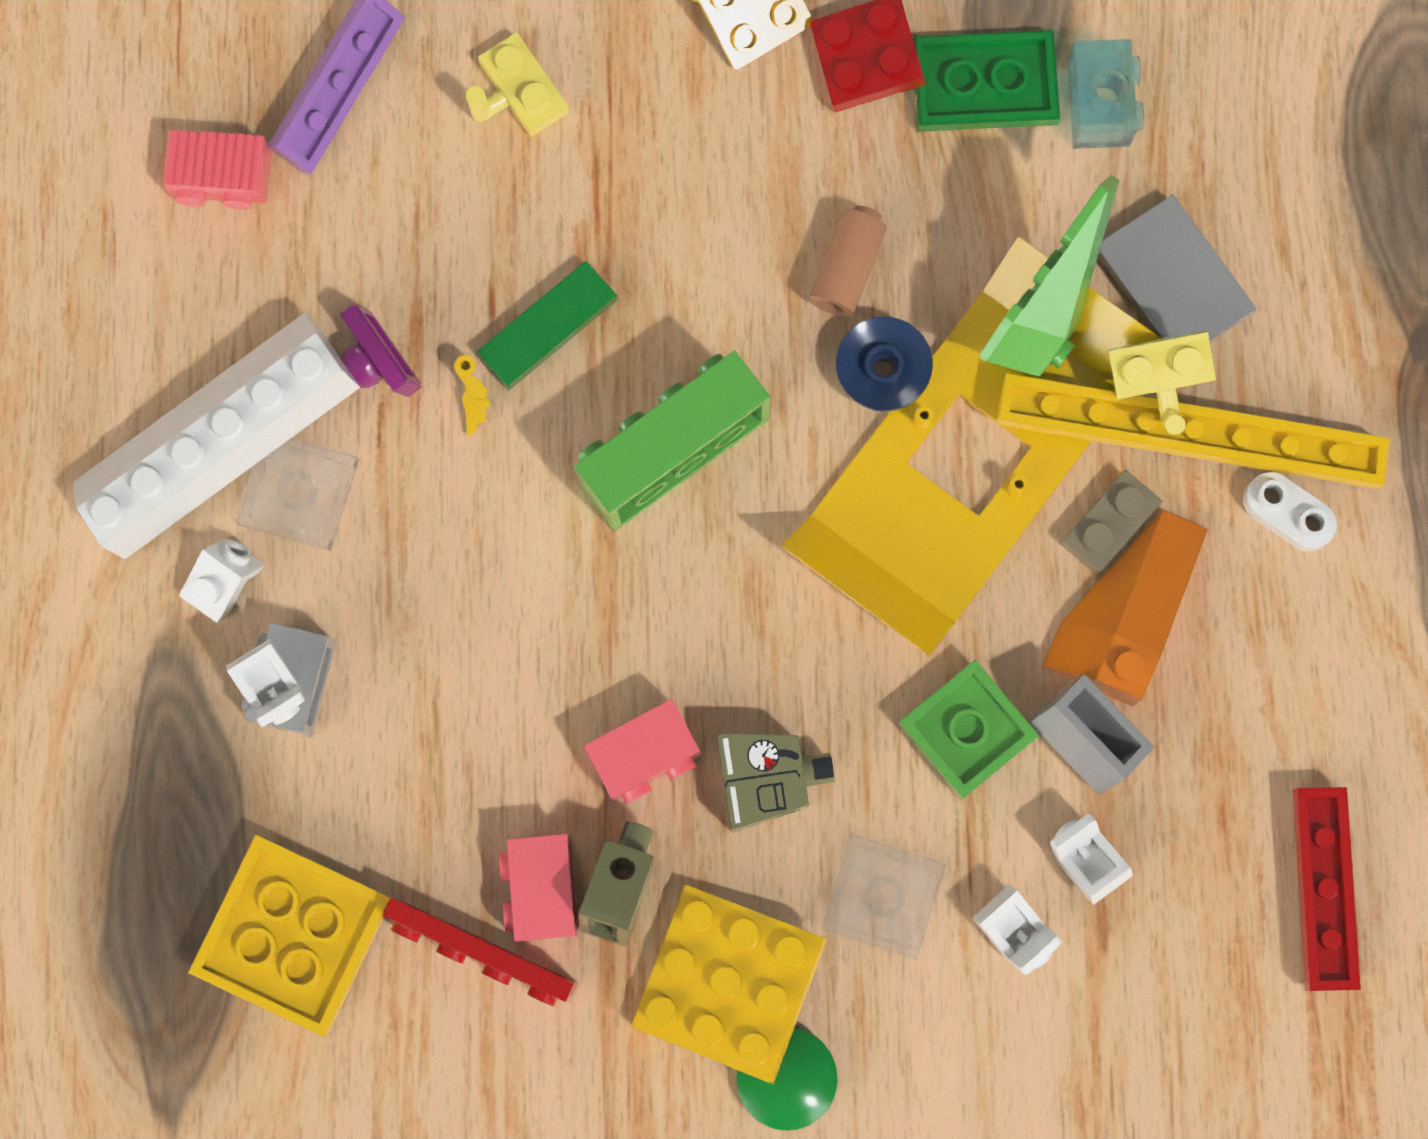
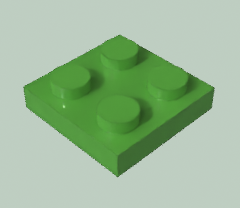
[898,660,1039,800]

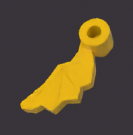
[453,355,491,436]

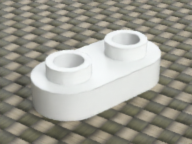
[1243,472,1337,551]

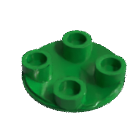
[736,1028,838,1131]

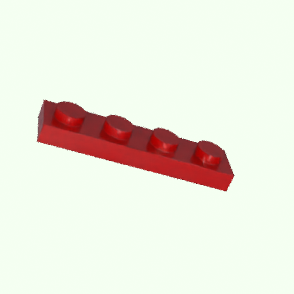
[1292,787,1361,991]
[382,898,577,1007]

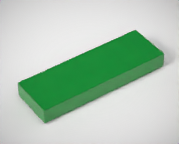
[476,261,618,390]

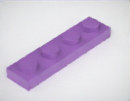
[267,0,405,174]

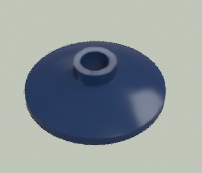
[836,317,933,412]

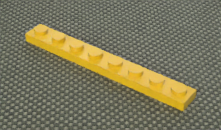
[996,373,1390,489]

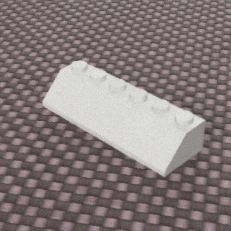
[73,311,360,559]

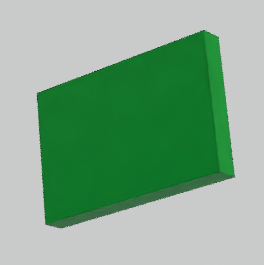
[913,30,1060,132]

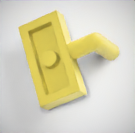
[466,32,570,137]
[1108,330,1216,435]

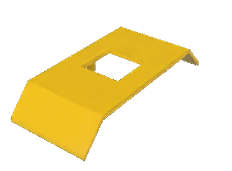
[781,236,1161,656]

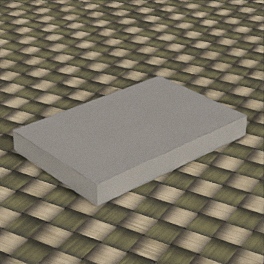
[1098,194,1257,342]

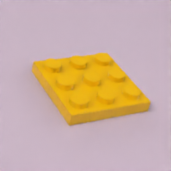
[188,835,392,1037]
[631,884,827,1084]

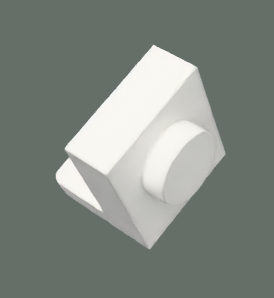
[179,538,264,623]
[226,639,305,727]
[1050,814,1133,905]
[972,885,1062,975]

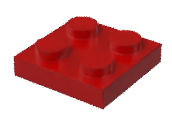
[809,0,926,113]

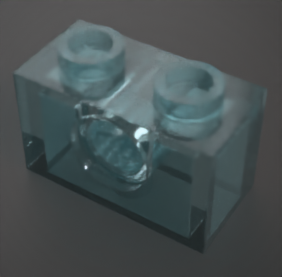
[1067,39,1144,149]

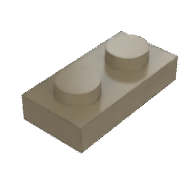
[1060,469,1163,576]

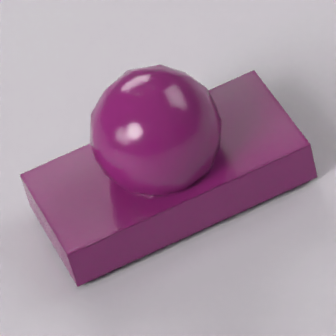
[340,305,422,397]

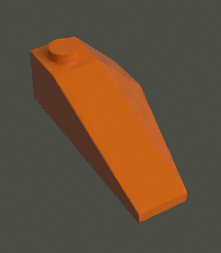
[1042,510,1208,707]

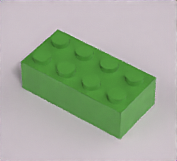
[574,350,771,532]

